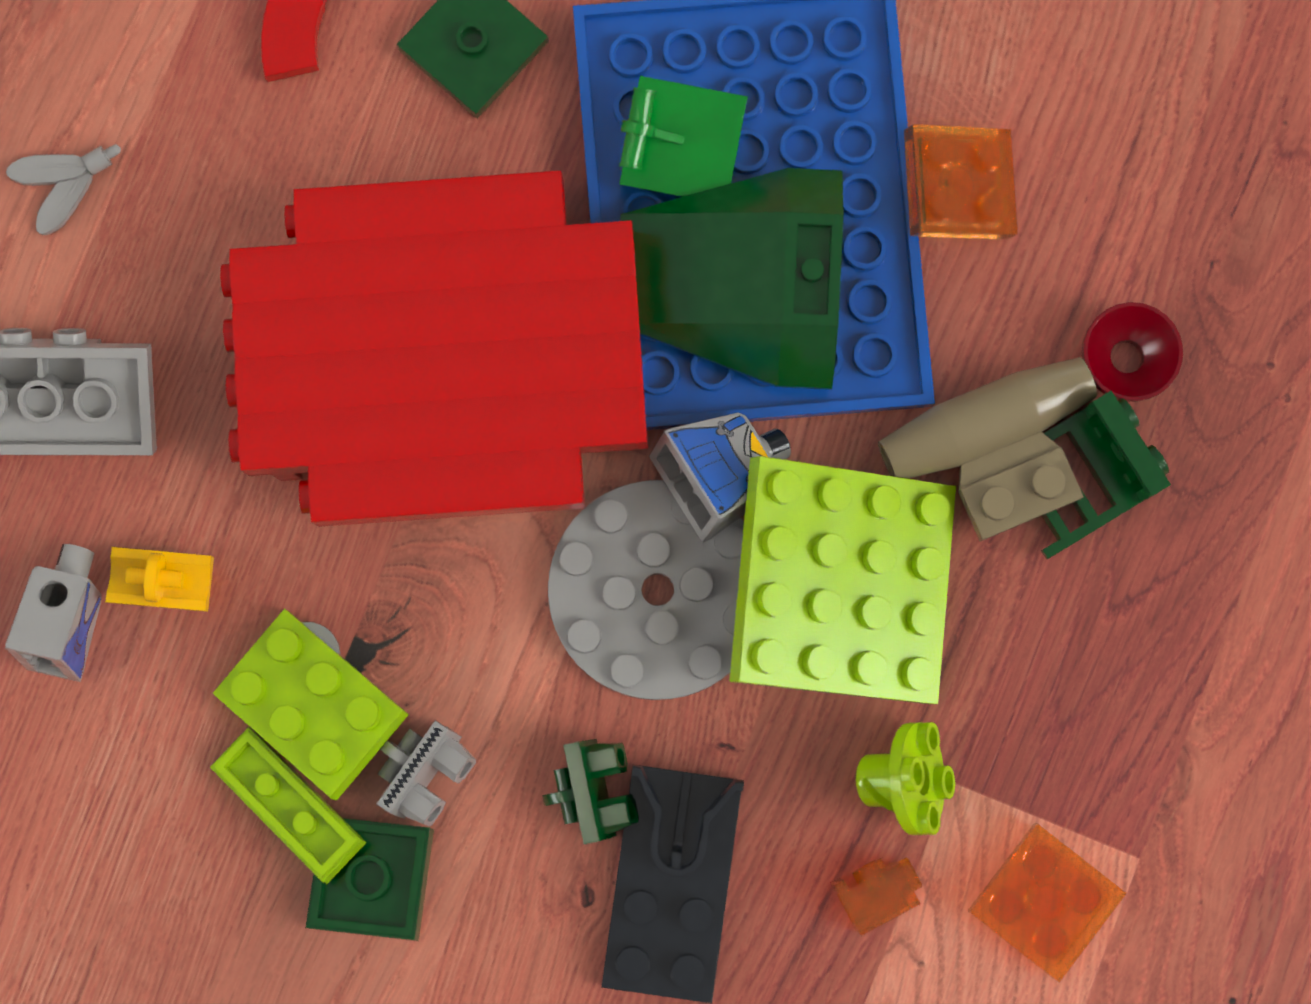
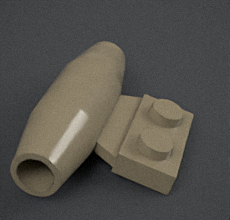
[878,357,1097,542]

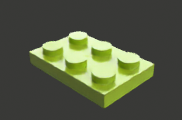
[212,608,409,801]

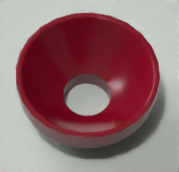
[1081,302,1183,402]

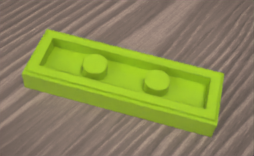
[210,727,366,884]

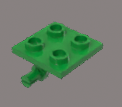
[619,76,748,197]

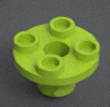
[856,722,955,835]

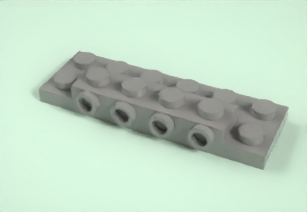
[0,328,157,455]

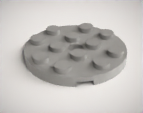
[548,480,744,700]

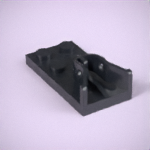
[601,765,744,1004]

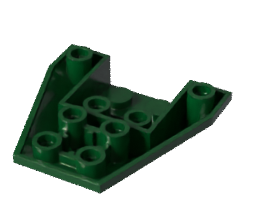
[620,168,844,390]

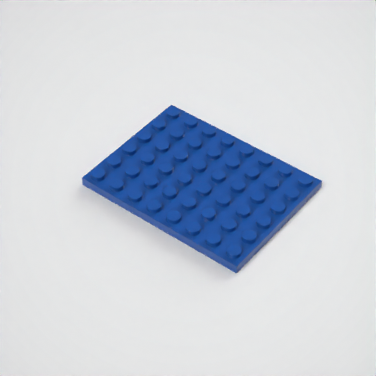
[573,0,935,430]

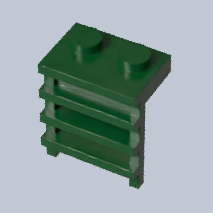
[1041,391,1171,560]

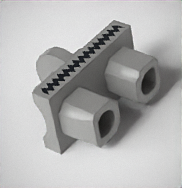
[377,720,476,826]

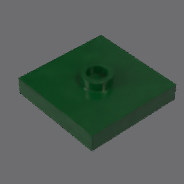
[397,0,549,119]
[305,818,434,942]

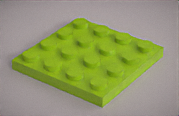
[729,456,956,704]

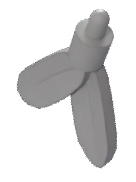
[6,144,121,236]

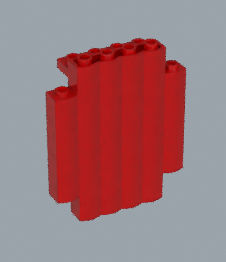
[220,170,648,527]

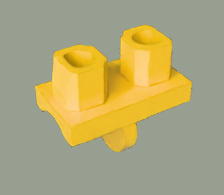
[105,547,214,612]

